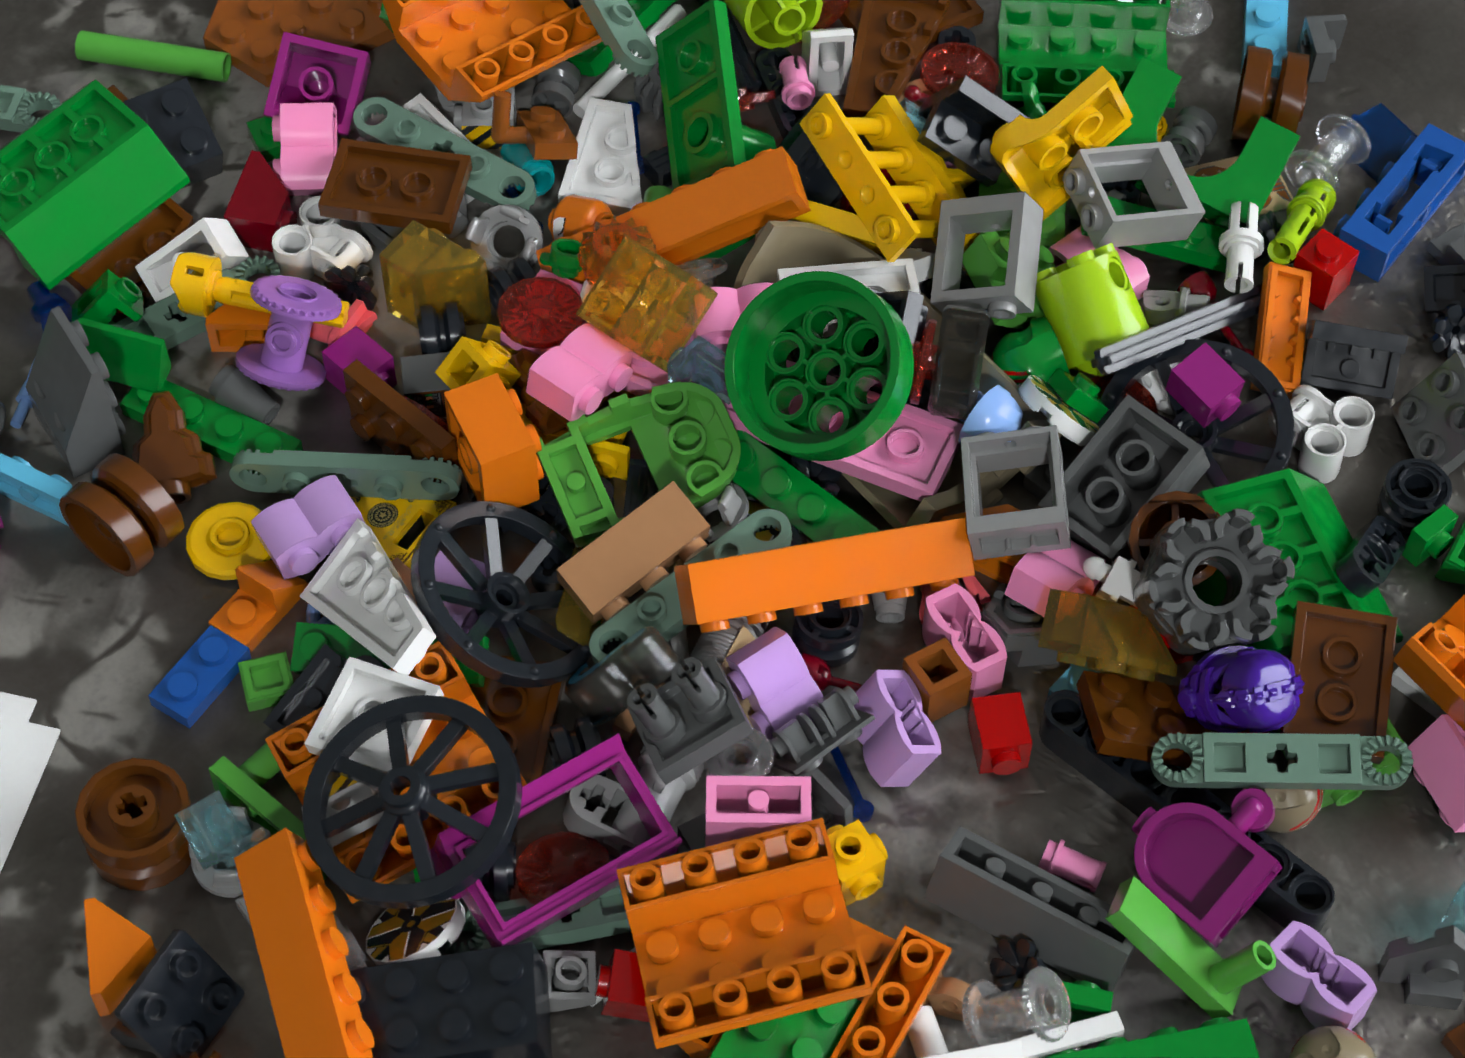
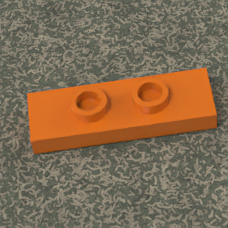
[1250,262,1312,399]

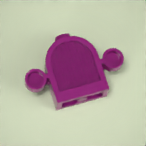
[1132,788,1283,948]

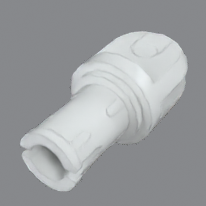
[1219,201,1264,293]

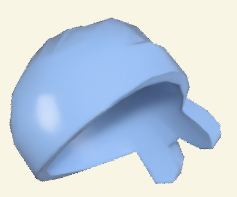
[956,385,1023,445]

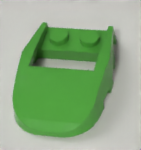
[536,382,741,548]

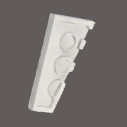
[300,518,436,675]

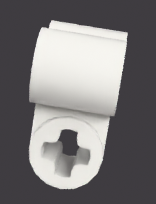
[272,196,373,281]
[1268,384,1375,484]

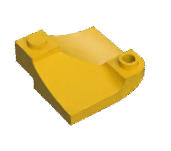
[990,66,1133,221]

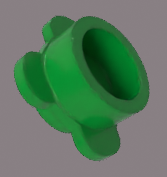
[539,239,594,279]

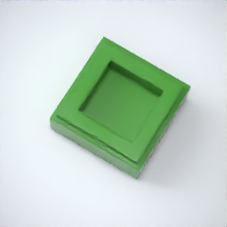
[238,651,293,712]

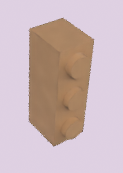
[557,481,710,625]

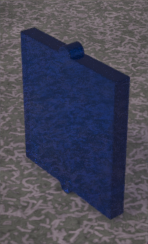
[1328,103,1418,182]

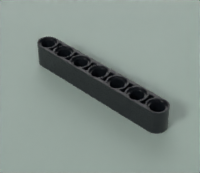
[1039,690,1335,932]

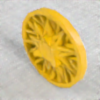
[186,502,271,581]

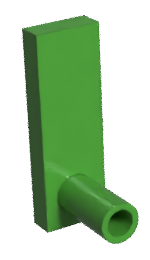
[209,743,328,880]
[1105,876,1276,1018]

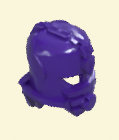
[1177,645,1305,733]

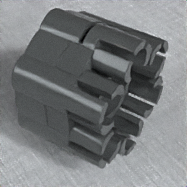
[1133,509,1295,656]

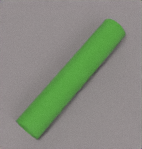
[75,30,232,82]

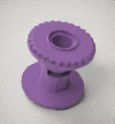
[235,275,342,391]

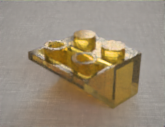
[379,220,491,329]
[576,235,718,373]
[1038,589,1178,682]

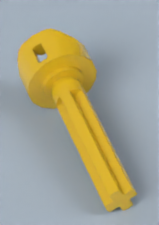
[170,252,350,329]

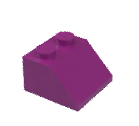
[263,32,372,137]

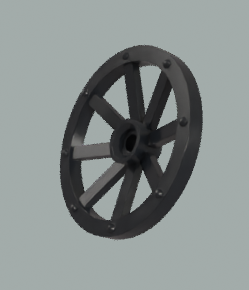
[1096,339,1294,488]
[411,501,603,688]
[303,695,522,909]

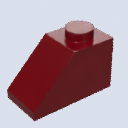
[224,150,297,252]

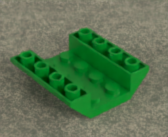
[997,0,1176,108]
[0,79,190,290]
[1193,468,1404,656]

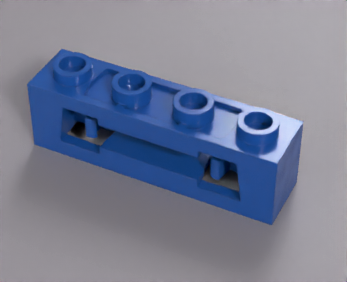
[1333,123,1465,282]

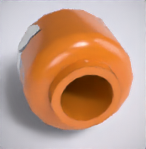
[548,195,614,240]

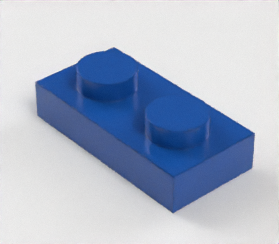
[148,625,252,729]

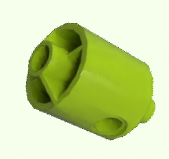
[723,0,823,49]
[1035,243,1149,377]

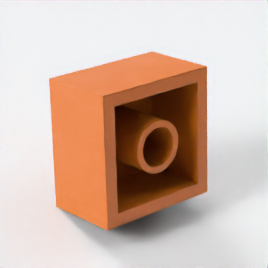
[444,373,544,508]

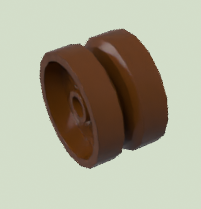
[1230,45,1309,141]
[59,453,185,577]
[75,758,199,891]

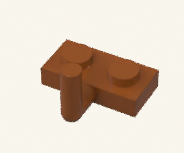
[491,91,578,160]

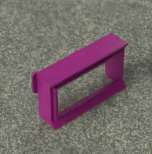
[430,733,683,948]

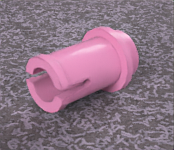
[779,56,815,110]
[1038,839,1107,893]

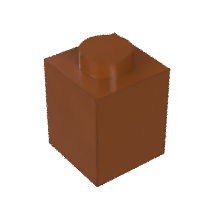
[902,637,973,722]

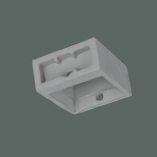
[1061,141,1205,249]
[930,192,1044,323]
[961,425,1071,560]

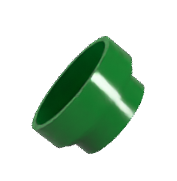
[724,271,914,461]

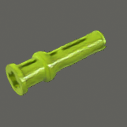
[1267,179,1336,264]

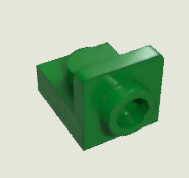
[72,269,143,324]

